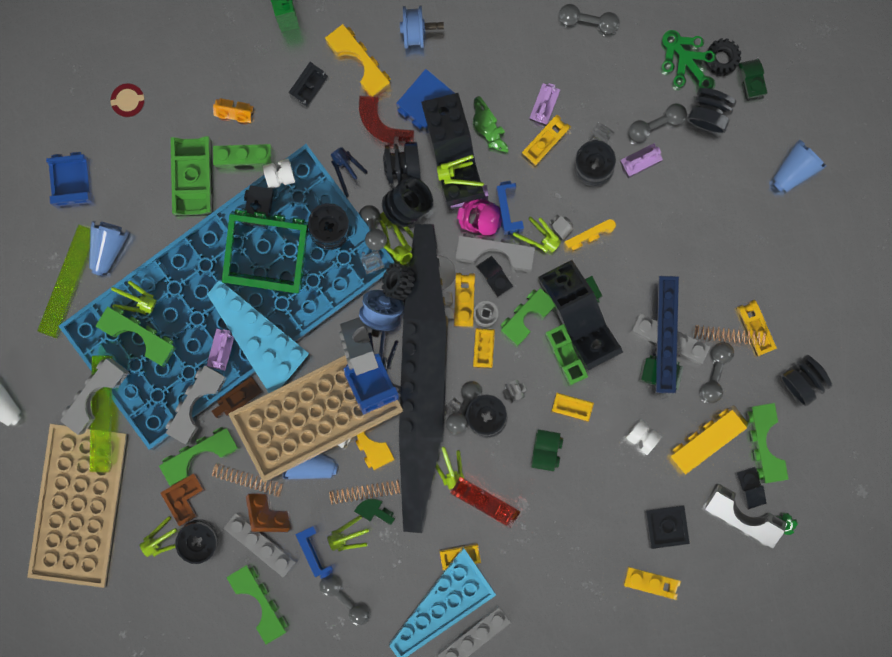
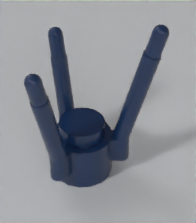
[331,147,368,197]
[368,331,398,372]

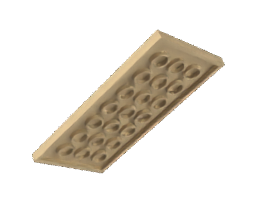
[229,355,403,483]
[27,424,127,588]

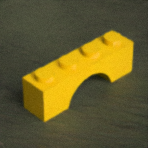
[325,24,391,100]
[355,432,395,470]

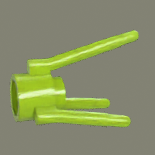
[437,155,484,186]
[379,212,413,248]
[513,216,562,253]
[384,228,412,265]
[111,281,157,315]
[435,447,464,490]
[327,515,369,552]
[139,516,177,557]

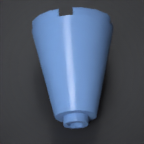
[773,139,827,192]
[89,221,129,276]
[282,454,337,479]

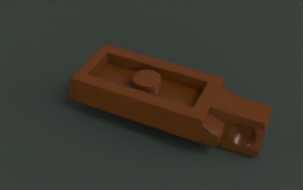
[212,377,263,418]

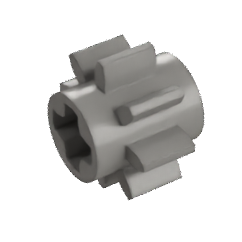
[503,379,527,402]

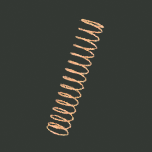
[694,325,766,346]
[212,463,282,497]
[329,480,400,505]

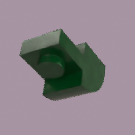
[739,59,768,99]
[354,499,395,525]

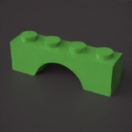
[96,306,177,367]
[747,403,789,483]
[159,427,240,486]
[226,564,288,644]

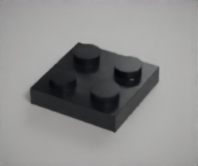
[645,505,690,549]

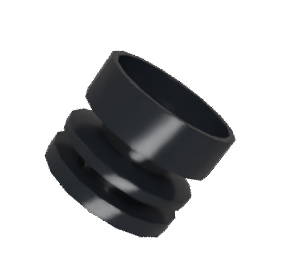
[688,88,736,133]
[575,140,616,187]
[383,142,421,185]
[382,177,433,227]
[308,203,350,250]
[781,355,832,406]
[466,394,507,438]
[175,520,218,564]

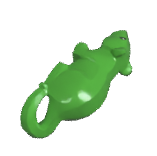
[473,96,508,153]

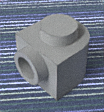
[549,214,574,241]

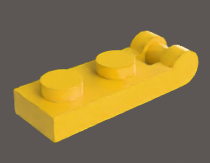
[522,115,571,166]
[564,219,616,251]
[454,273,475,327]
[737,300,777,356]
[623,567,681,600]

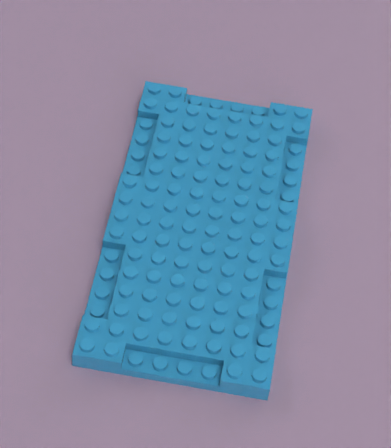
[59,144,395,450]

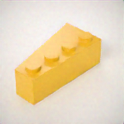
[671,405,749,475]

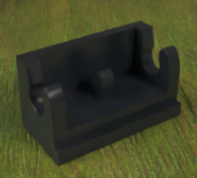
[288,62,328,107]

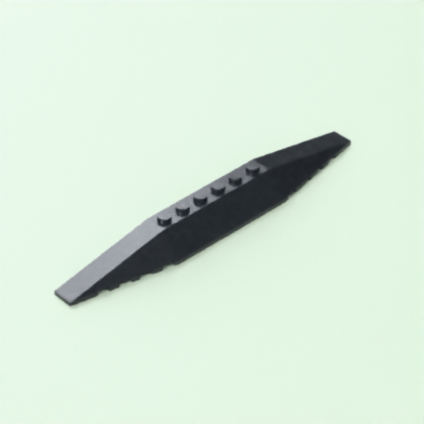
[399,224,448,533]

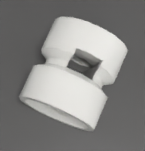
[262,158,295,189]
[626,419,662,455]

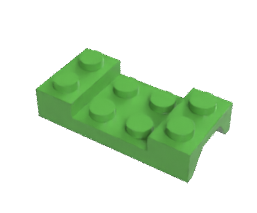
[171,136,212,215]

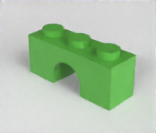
[213,144,273,169]
[500,288,555,347]
[545,324,588,386]

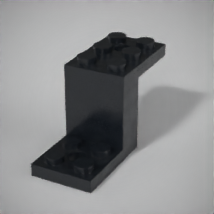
[421,93,485,207]
[538,260,623,370]

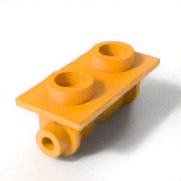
[213,98,254,123]

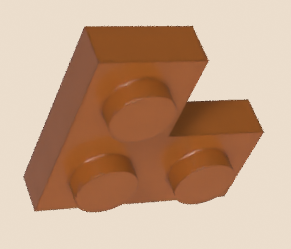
[160,473,204,526]
[246,494,290,532]

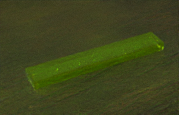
[37,224,91,338]
[90,355,113,472]

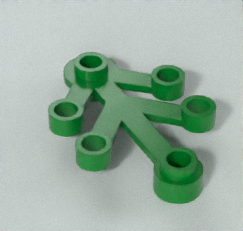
[662,30,716,89]

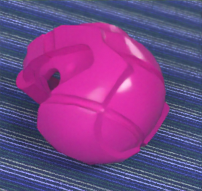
[457,199,502,235]

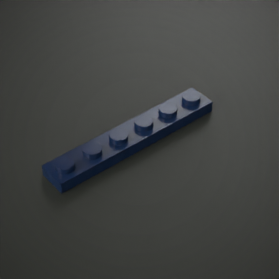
[656,276,679,393]

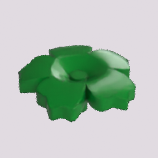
[778,513,798,535]

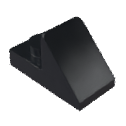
[476,256,513,298]
[736,467,767,510]

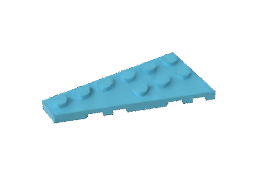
[207,280,309,393]
[389,547,496,657]

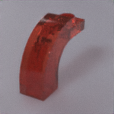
[359,96,415,147]
[451,477,521,528]

